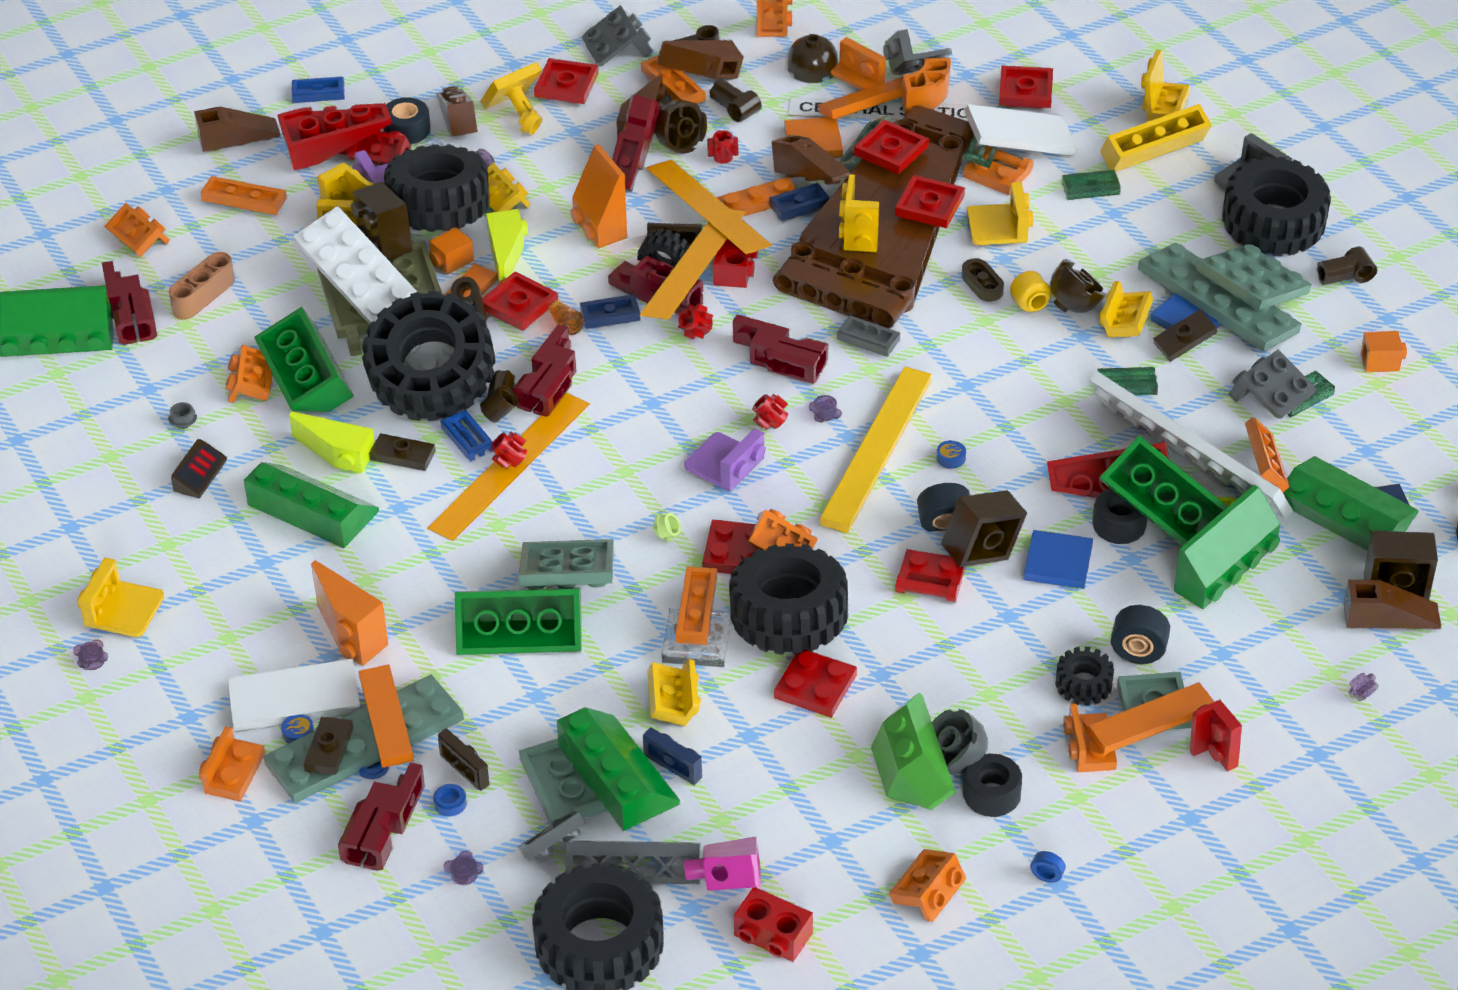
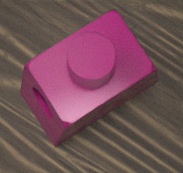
[684,836,761,891]

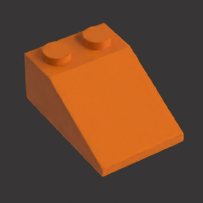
[571,144,627,249]
[311,560,389,666]

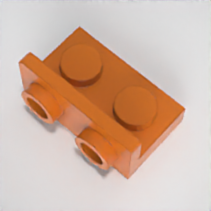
[757,0,792,37]
[831,37,886,90]
[104,203,170,257]
[225,344,272,403]
[747,509,818,551]
[1063,703,1117,772]
[199,726,266,802]
[889,849,966,922]

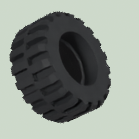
[384,144,490,232]
[1222,156,1331,256]
[729,544,848,655]
[532,863,664,990]

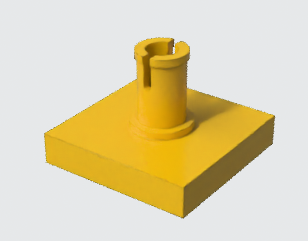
[480,62,542,117]

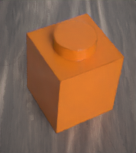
[429,227,474,275]
[1360,331,1407,372]

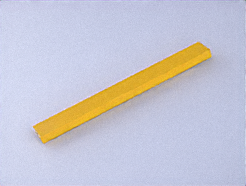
[820,366,931,533]

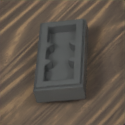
[837,315,901,357]

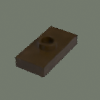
[1153,309,1217,362]
[370,433,436,471]
[304,717,354,775]
[438,728,490,791]

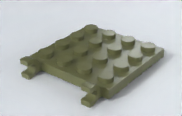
[317,241,443,356]

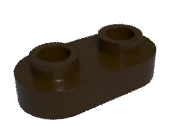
[961,258,1004,302]
[451,276,487,321]

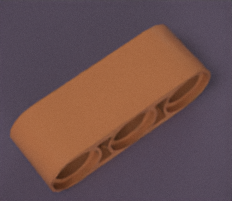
[169,252,235,320]

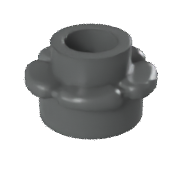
[168,402,197,429]

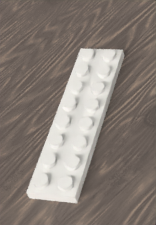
[293,206,454,371]
[1089,371,1293,519]

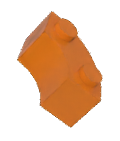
[901,57,951,115]

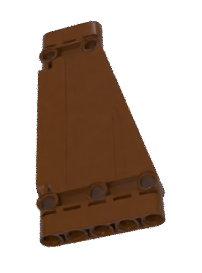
[772,105,976,329]

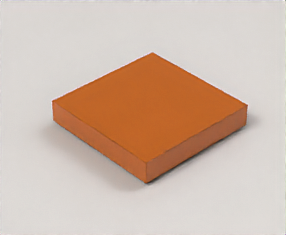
[784,117,843,157]

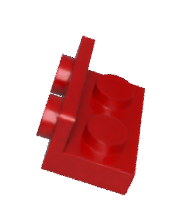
[347,130,411,166]
[1190,699,1242,772]

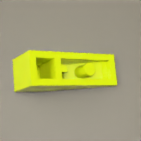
[486,209,528,284]
[289,411,375,473]

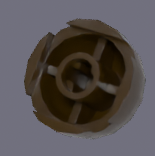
[787,34,838,83]
[654,99,707,154]
[1050,259,1107,313]

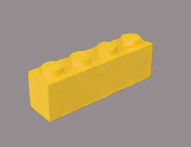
[1100,104,1212,173]

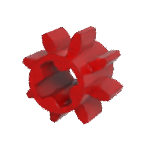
[707,130,739,164]
[678,304,713,339]
[752,394,788,430]
[490,432,527,469]

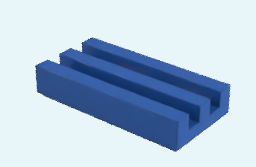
[292,76,345,103]
[441,410,493,462]

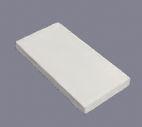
[964,104,1078,156]
[227,658,361,732]

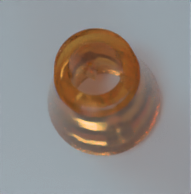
[549,300,583,335]

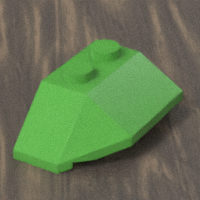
[871,693,956,810]

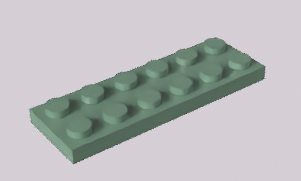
[1137,242,1302,352]
[263,674,464,803]

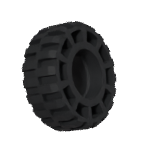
[362,291,495,421]

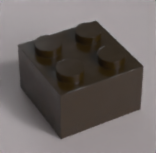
[351,182,413,260]
[941,490,1027,567]
[1364,531,1438,600]

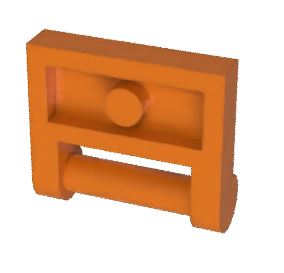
[963,145,1034,195]

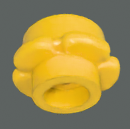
[519,110,542,135]

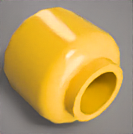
[1010,270,1051,312]

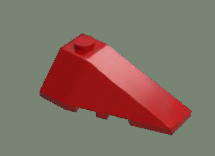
[277,103,392,171]
[1047,442,1170,498]

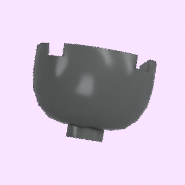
[932,709,988,776]

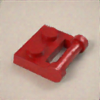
[895,549,966,603]

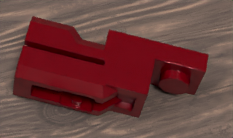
[612,95,661,191]
[608,256,703,315]
[102,261,157,345]
[732,314,828,384]
[513,324,576,417]
[338,762,425,871]

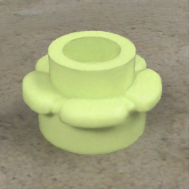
[653,513,681,542]

